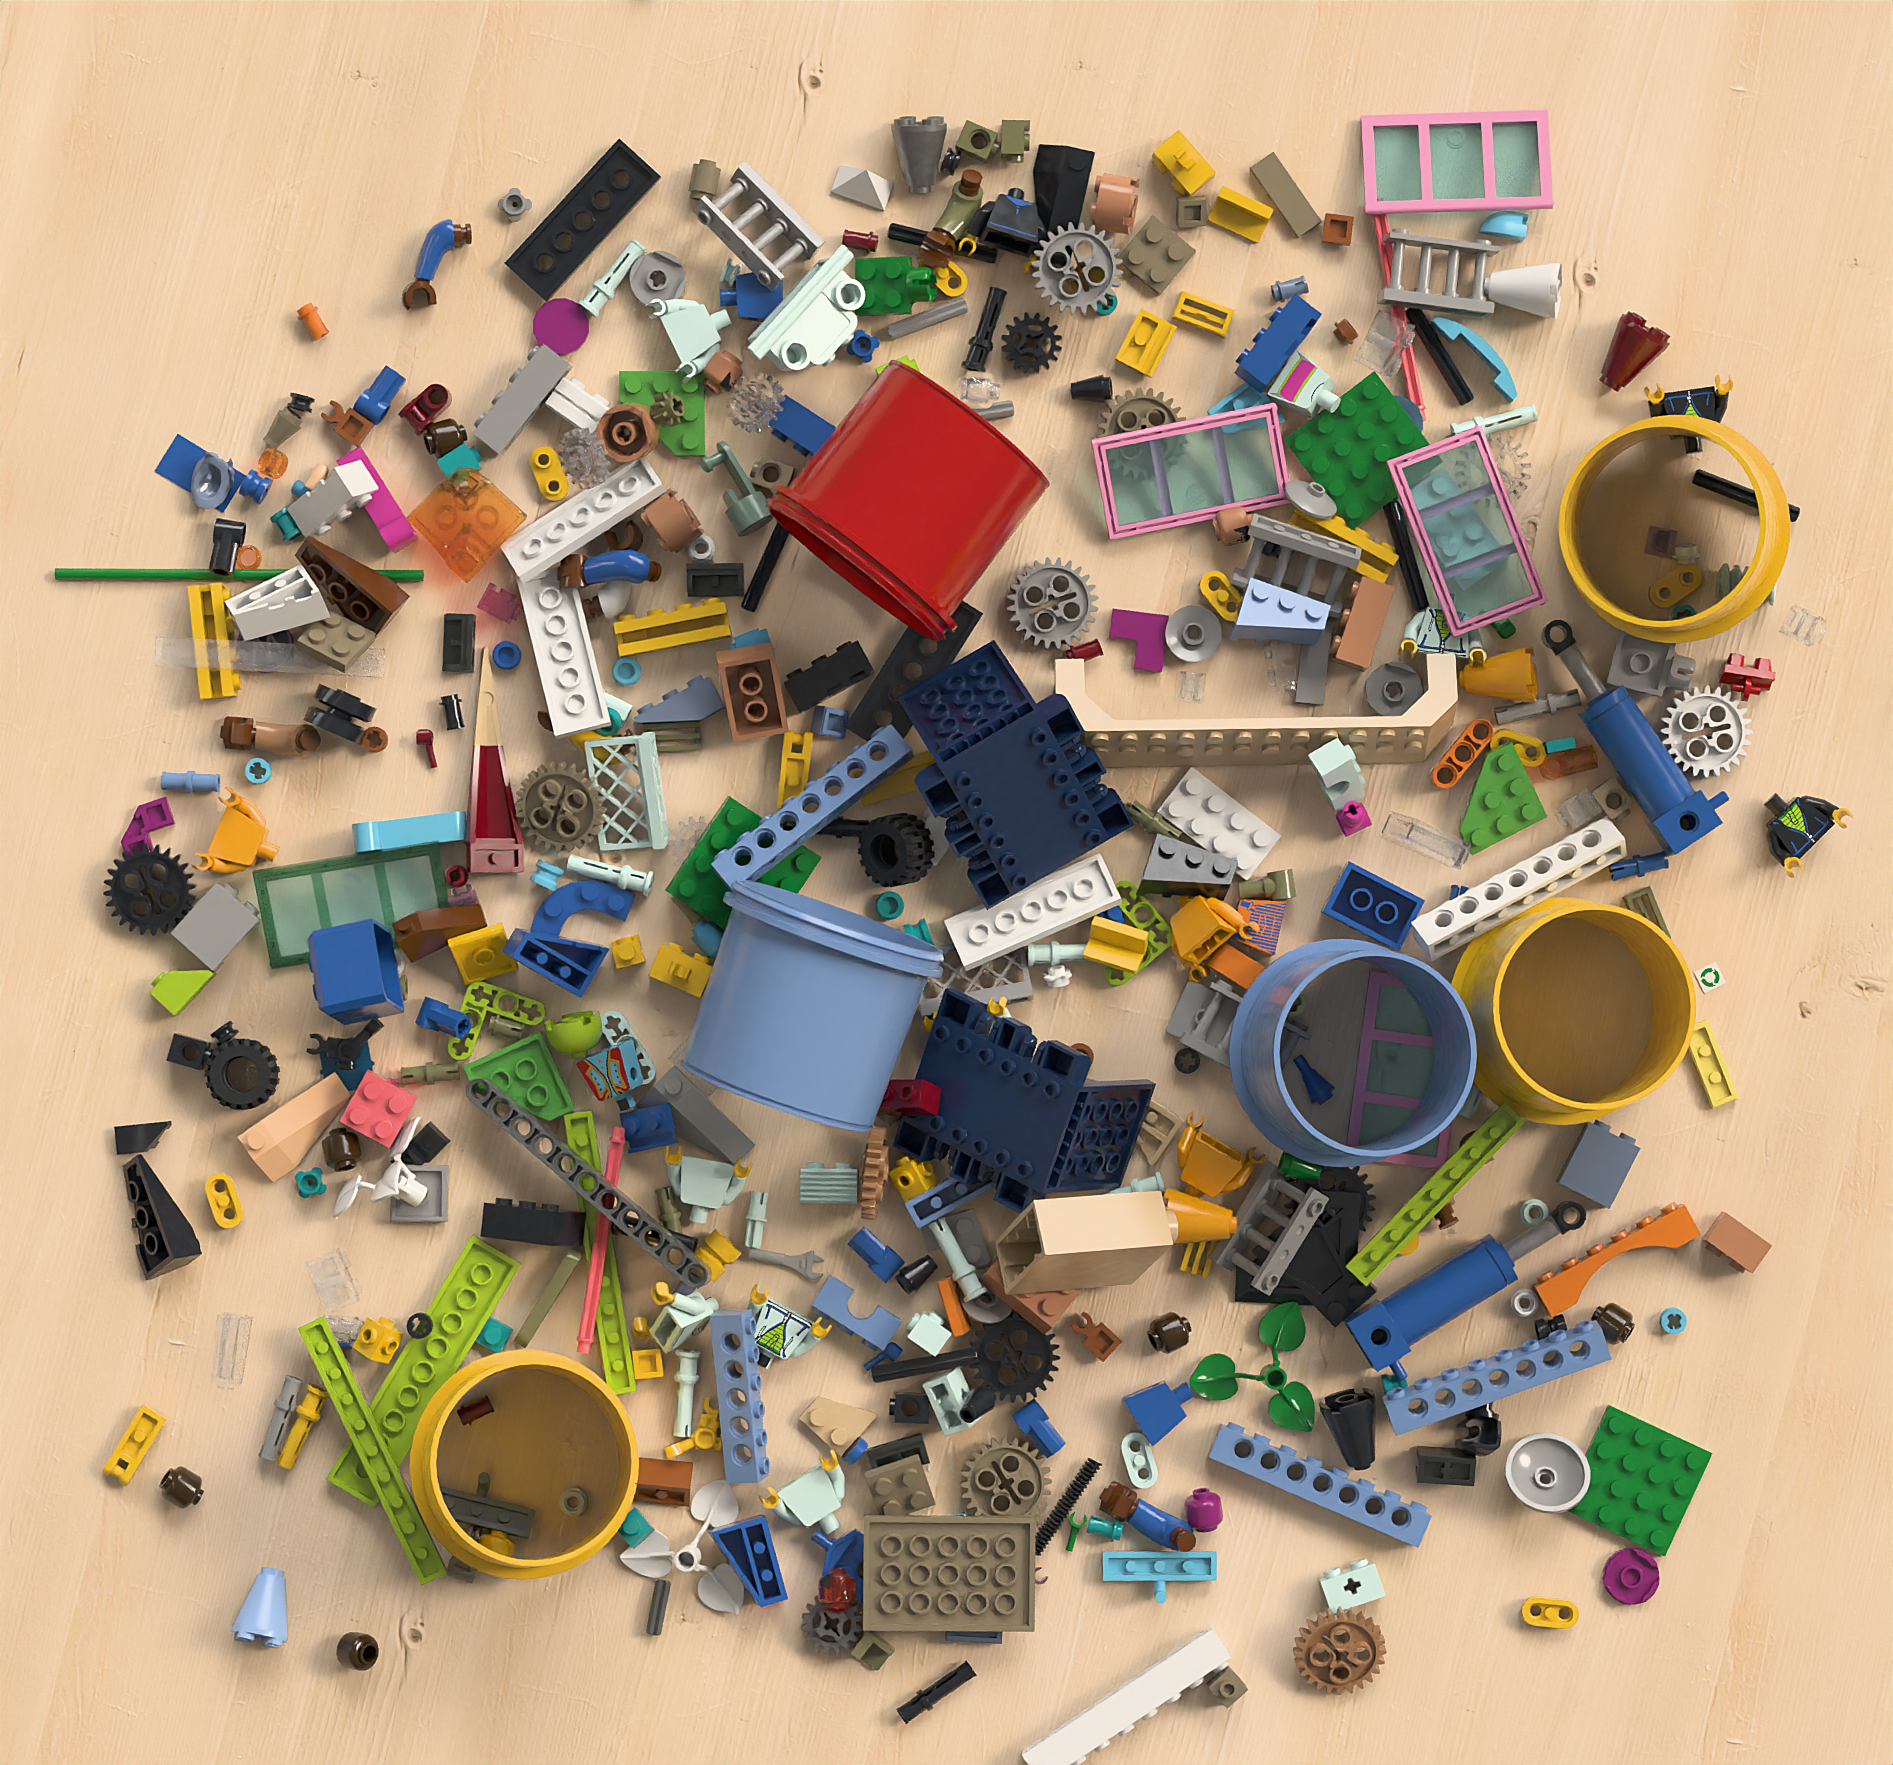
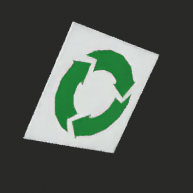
[1694,961,1726,993]

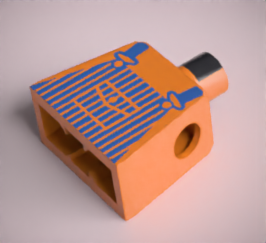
[1230,900,1286,955]

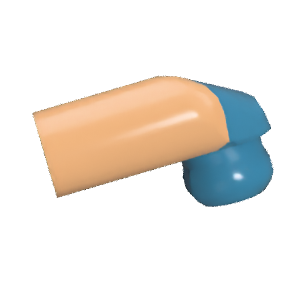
[291,463,329,499]

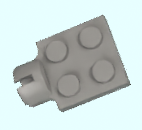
[1606,630,1696,698]

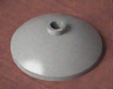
[1505,1433,1591,1514]

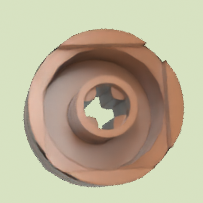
[1089,173,1139,235]
[596,402,660,462]
[640,487,705,553]

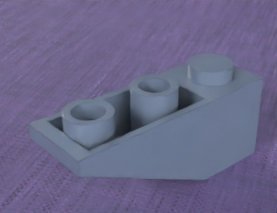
[634,675,726,724]

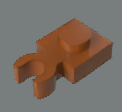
[321,400,374,447]
[1071,1312,1122,1362]

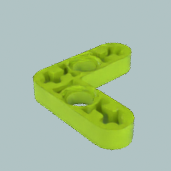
[1105,880,1172,986]
[448,981,546,1060]

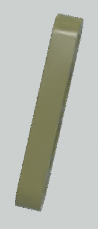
[513,1247,584,1348]

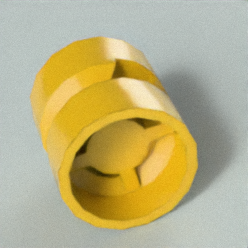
[695,1228,742,1283]

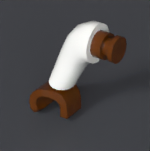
[583,520,643,619]

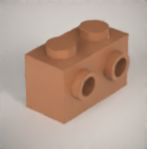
[1702,1211,1772,1274]

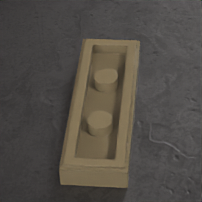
[1250,151,1322,238]

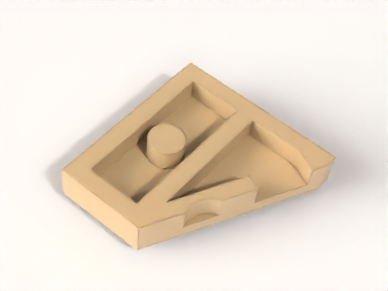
[1137,1098,1184,1166]
[799,1396,878,1456]

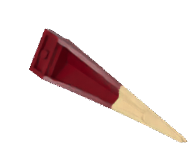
[464,647,524,873]

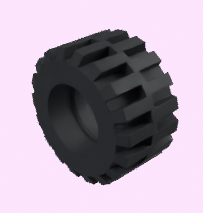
[858,813,935,887]
[205,1039,280,1110]

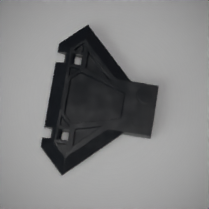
[1235,1190,1377,1328]

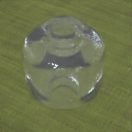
[957,371,1000,409]

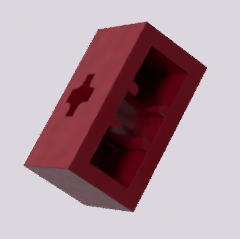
[879,1079,942,1116]

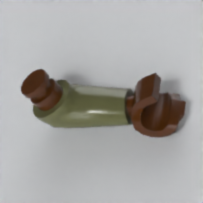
[916,169,984,269]

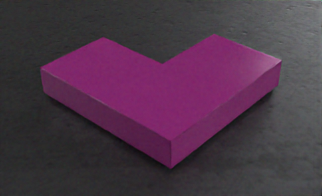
[1109,608,1169,672]

